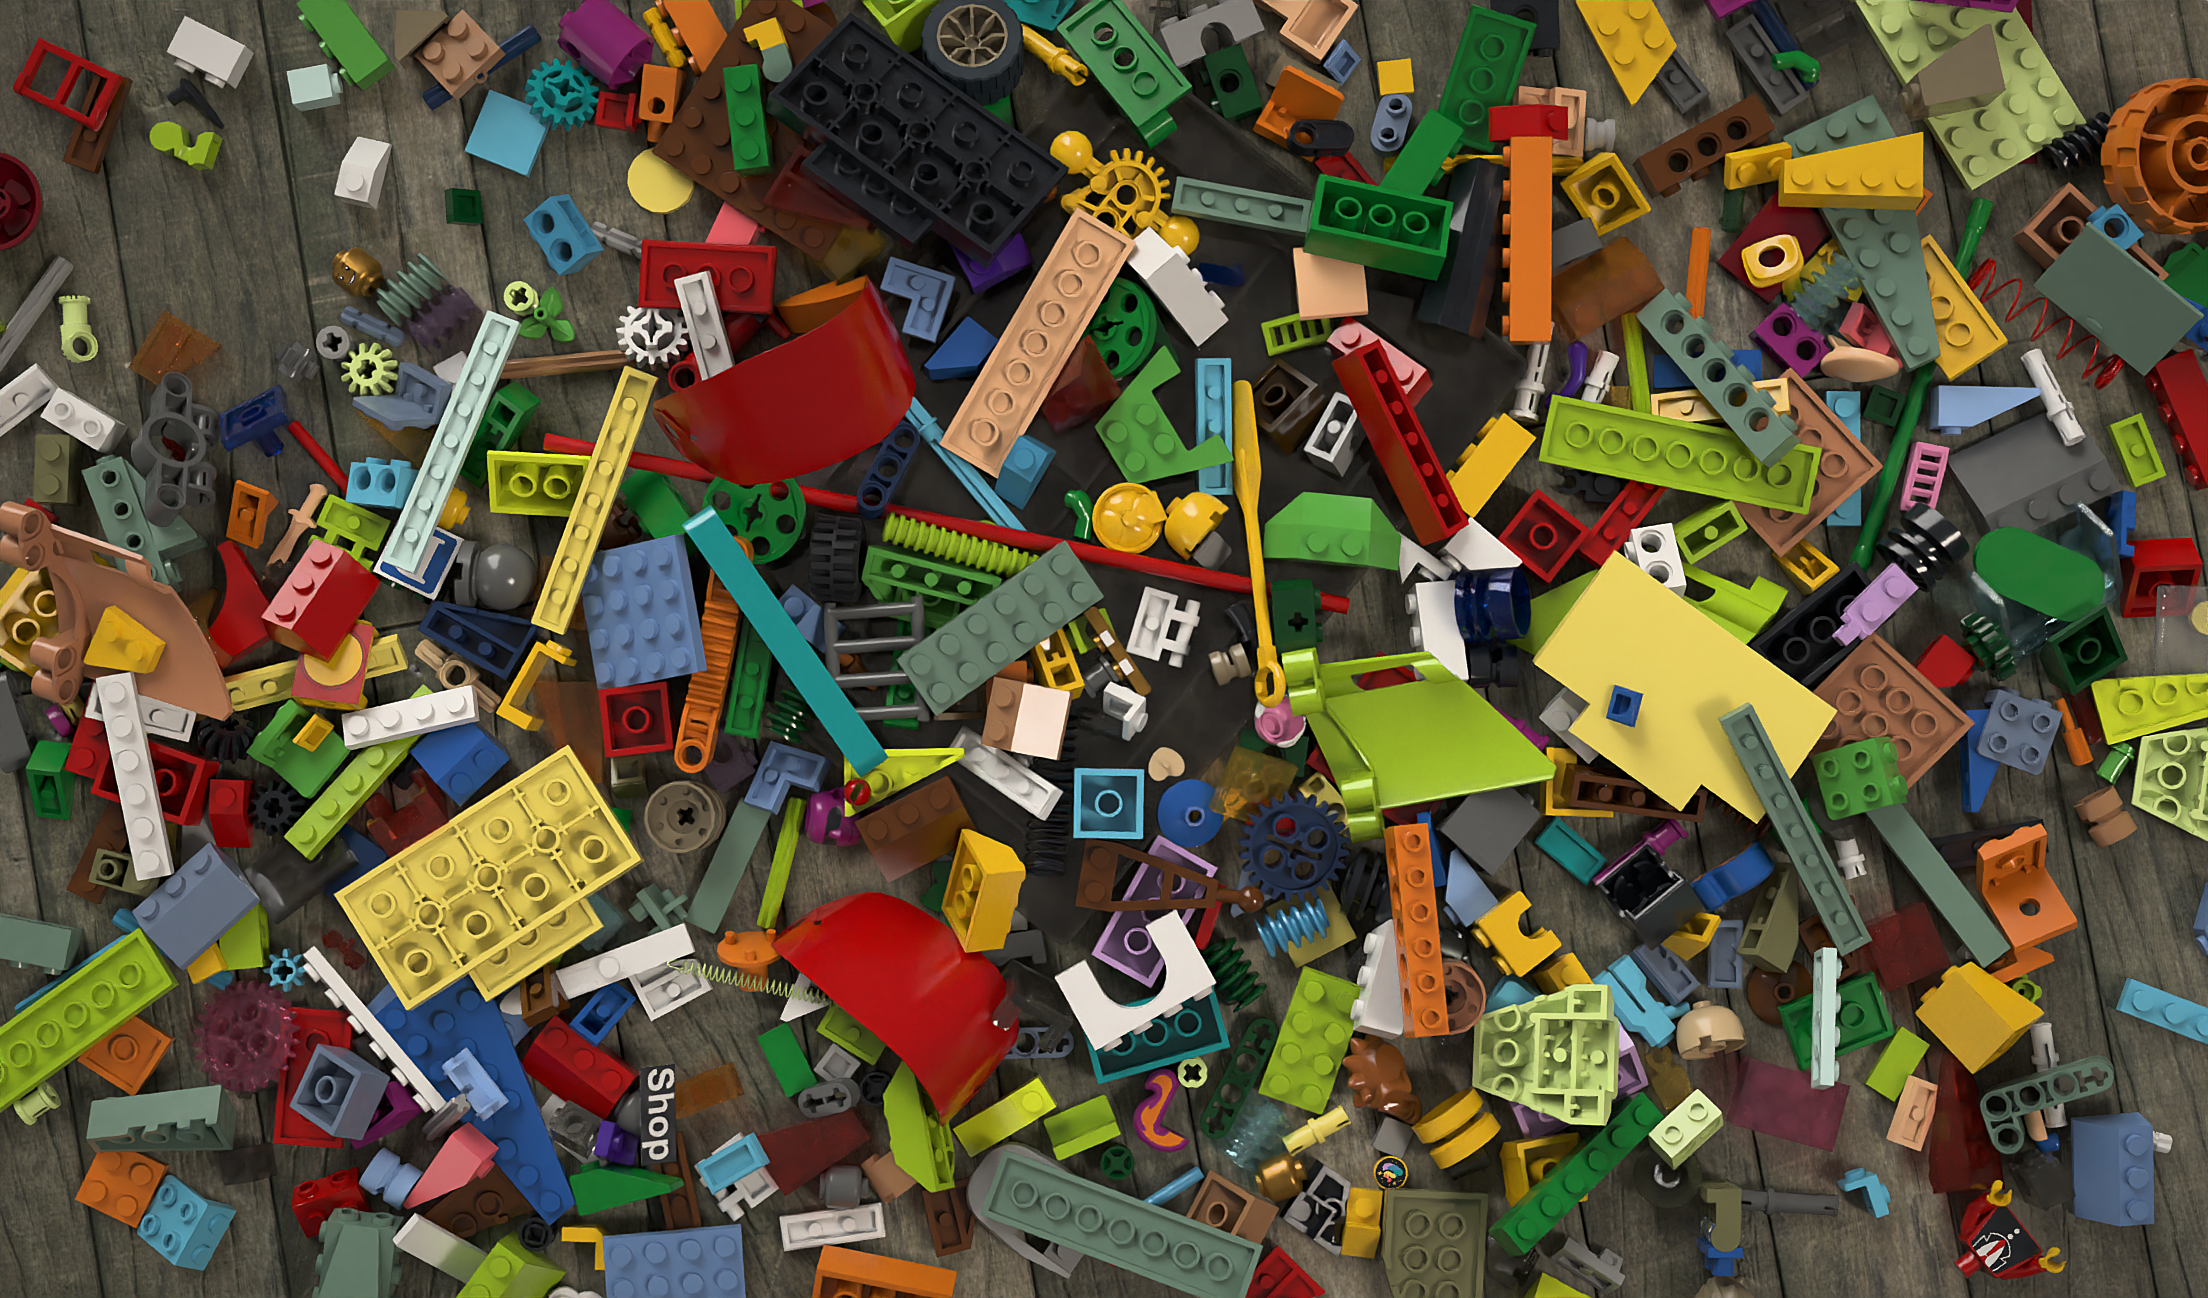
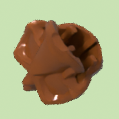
[1342,1034,1422,1124]

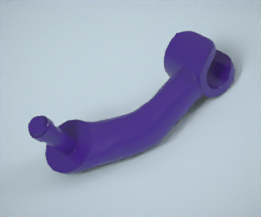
[1544,341,1588,410]

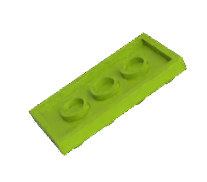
[1258,965,1361,1115]

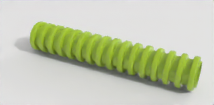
[881,512,1039,578]

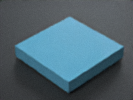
[465,90,551,178]

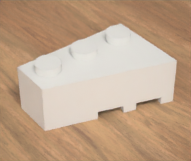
[1125,226,1228,346]
[1350,919,1404,1040]

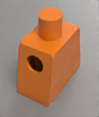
[639,64,687,143]

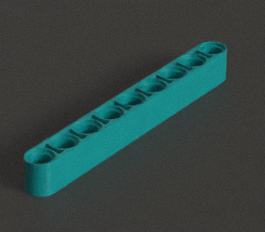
[681,505,889,778]

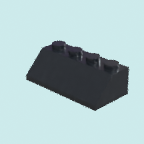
[1748,561,1897,687]

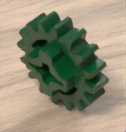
[1959,611,2017,682]

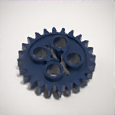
[1238,791,1350,902]

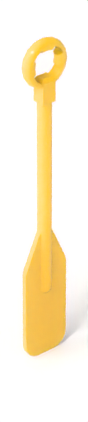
[1231,380,1286,708]

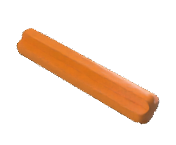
[1686,227,1711,318]

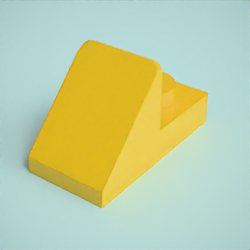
[1340,1186,1383,1259]

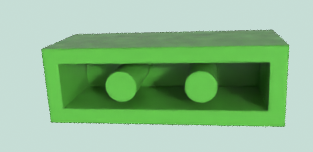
[296,0,396,91]

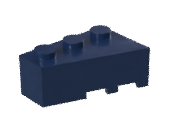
[417,600,545,684]

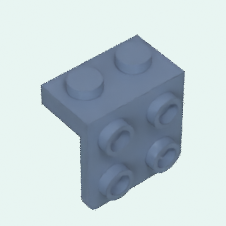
[352,362,453,431]
[1976,686,2063,775]

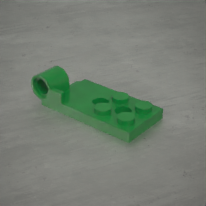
[1056,0,1193,150]

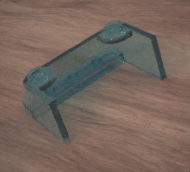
[1966,501,2123,660]

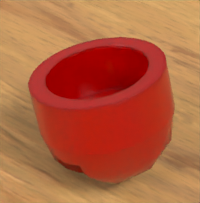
[843,778,872,806]

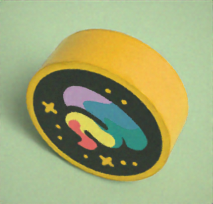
[1373,1155,1408,1189]

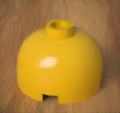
[1164,492,1229,560]

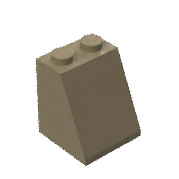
[1899,23,2006,122]

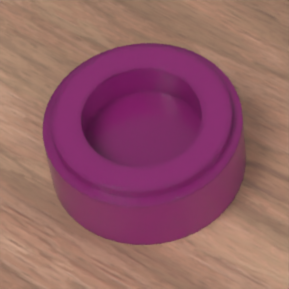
[46,703,76,738]

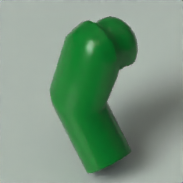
[1771,50,1821,83]

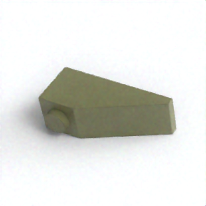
[1736,862,1799,973]

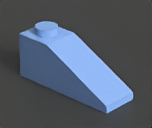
[1930,385,2041,436]

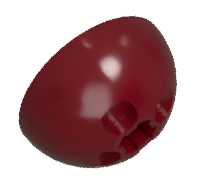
[0,152,44,252]

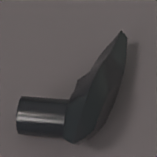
[167,78,224,129]

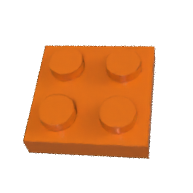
[77,1014,175,1096]
[75,1152,169,1228]

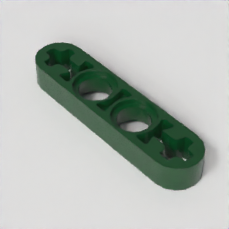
[1200,1017,1278,1139]

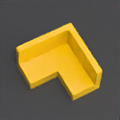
[1540,747,1613,817]

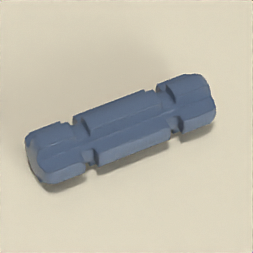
[340,306,406,348]

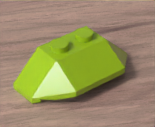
[883,1060,955,1193]

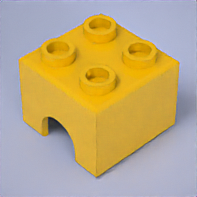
[1470,889,1562,977]

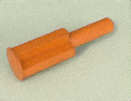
[2055,698,2094,767]

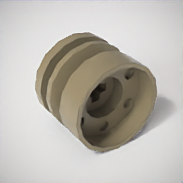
[644,780,726,853]

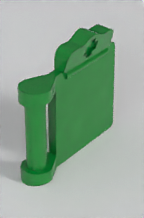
[2161,242,2208,309]

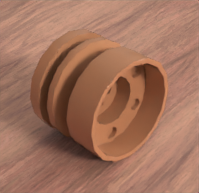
[1442,957,1487,1035]

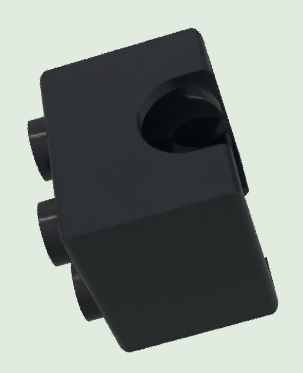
[1596,843,1703,951]

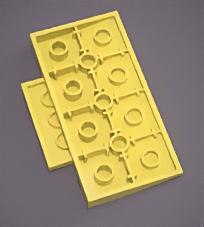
[1532,550,1837,824]
[334,745,645,1011]

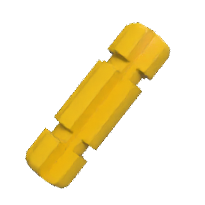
[643,7,688,69]

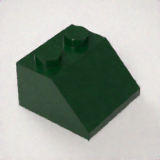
[2039,604,2128,696]

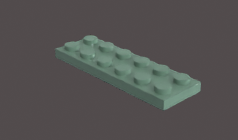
[895,540,1104,716]

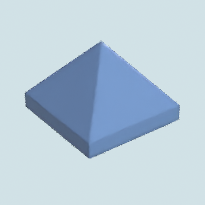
[1323,39,1361,86]

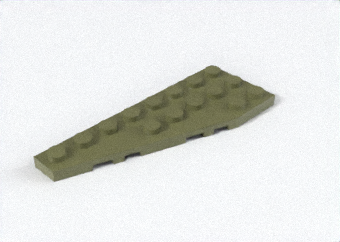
[1381,1188,1488,1298]

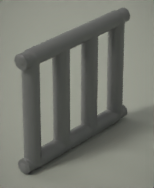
[823,596,930,722]

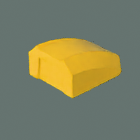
[1499,1132,1588,1208]

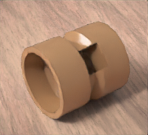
[2073,786,2137,848]

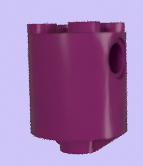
[557,0,654,90]

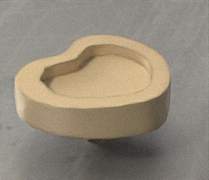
[1148,747,1185,781]

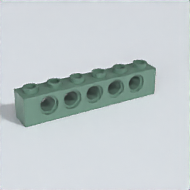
[1635,288,1802,468]

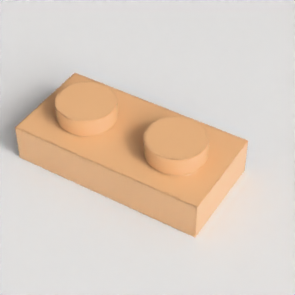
[1886,1075,1943,1152]

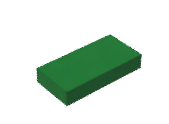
[757,1021,819,1098]

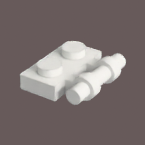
[1126,586,1201,668]
[694,1132,781,1221]

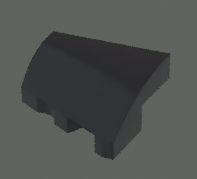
[1279,1159,1351,1256]

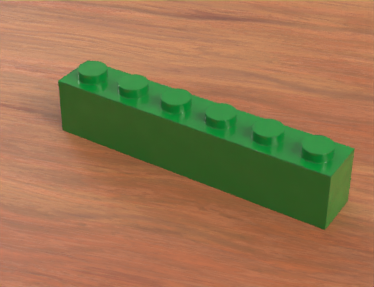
[1488,1092,1665,1257]

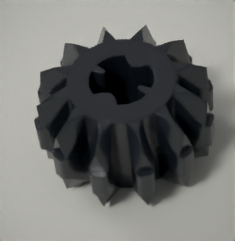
[197,709,256,764]
[248,780,308,836]

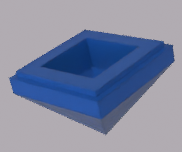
[1606,685,1643,727]

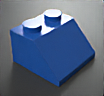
[410,721,510,806]

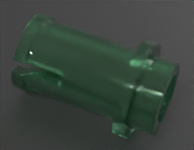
[1718,188,1746,233]

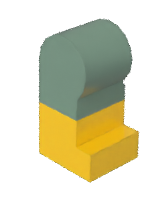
[743,17,796,87]

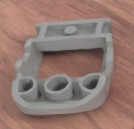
[966,1142,1084,1279]

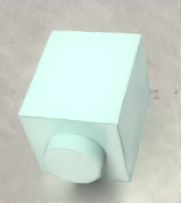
[287,64,343,111]

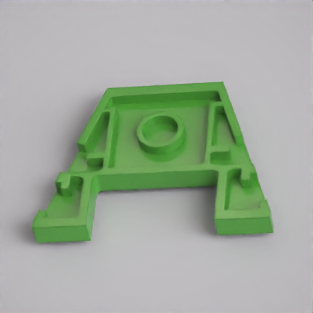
[1095,345,1235,484]

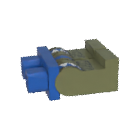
[1694,1179,1743,1276]

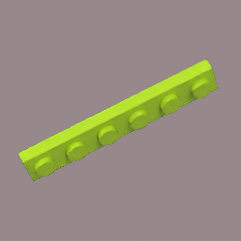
[283,684,434,861]

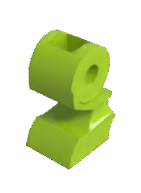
[149,121,223,171]

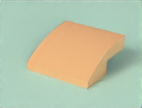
[1513,86,1586,157]
[1293,247,1368,320]

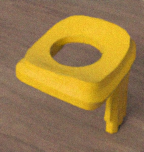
[1742,235,1804,301]

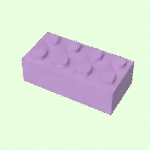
[1091,834,1218,988]

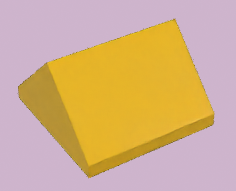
[1560,152,1651,236]

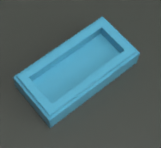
[696,1132,770,1195]

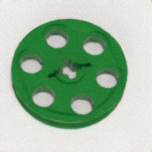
[1069,276,1157,379]
[702,476,806,564]

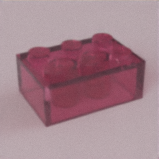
[1725,1055,1850,1152]

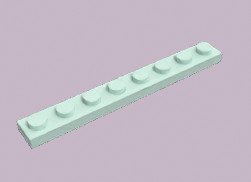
[382,310,522,575]

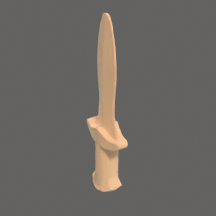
[262,483,329,585]

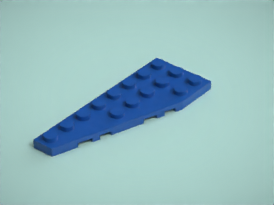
[374,974,576,1226]

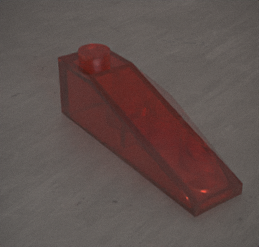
[1928,1051,2006,1195]

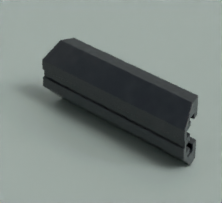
[1414,157,1509,341]

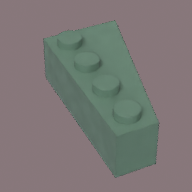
[86,1085,237,1152]

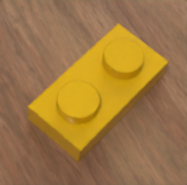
[1723,142,1793,190]

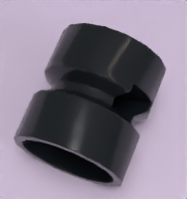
[1466,644,1519,689]

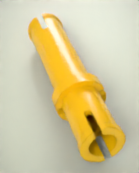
[1021,24,1089,86]

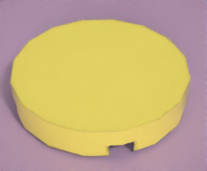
[627,147,695,214]

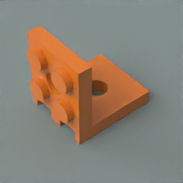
[1975,823,2078,954]

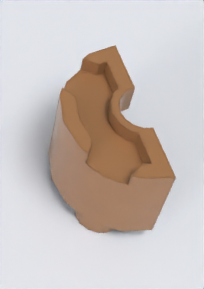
[860,1142,917,1205]

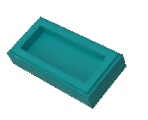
[1533,816,1608,886]

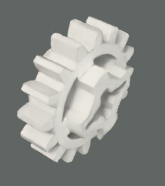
[616,306,690,371]

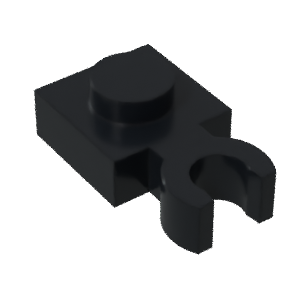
[1560,469,1621,504]

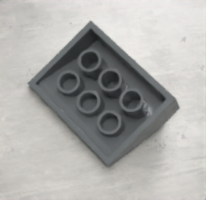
[1946,411,2121,538]

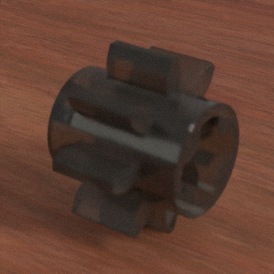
[261,559,297,600]

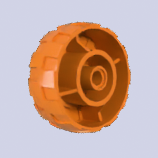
[2101,78,2208,235]

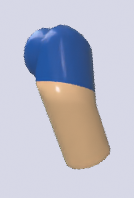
[2023,1110,2060,1154]

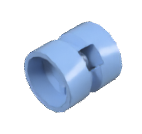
[359,1147,424,1211]

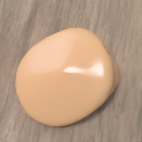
[1820,335,1899,382]

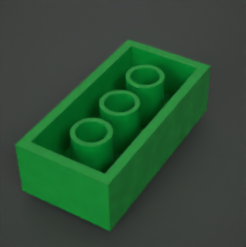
[1303,174,1453,281]

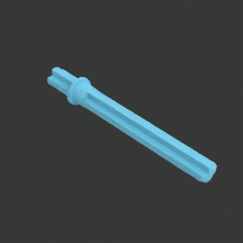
[904,396,1028,532]

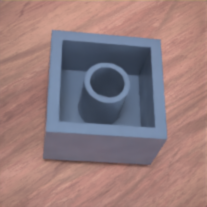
[290,1044,390,1140]

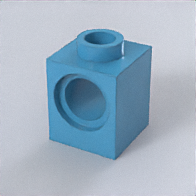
[2081,203,2144,250]

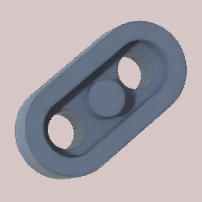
[1370,93,1412,158]

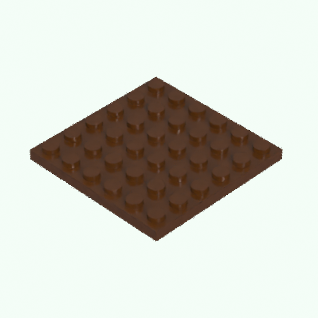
[652,0,856,264]

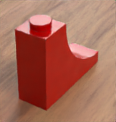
[204,540,273,671]

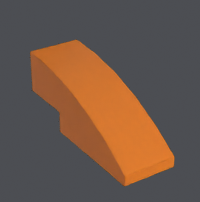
[776,275,868,333]

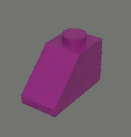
[350,1081,423,1149]

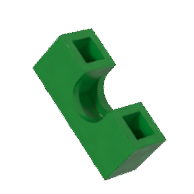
[723,64,775,177]

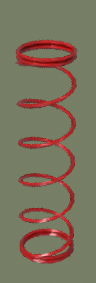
[1967,257,2125,391]

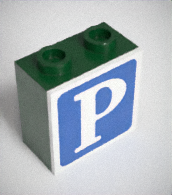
[373,513,468,605]

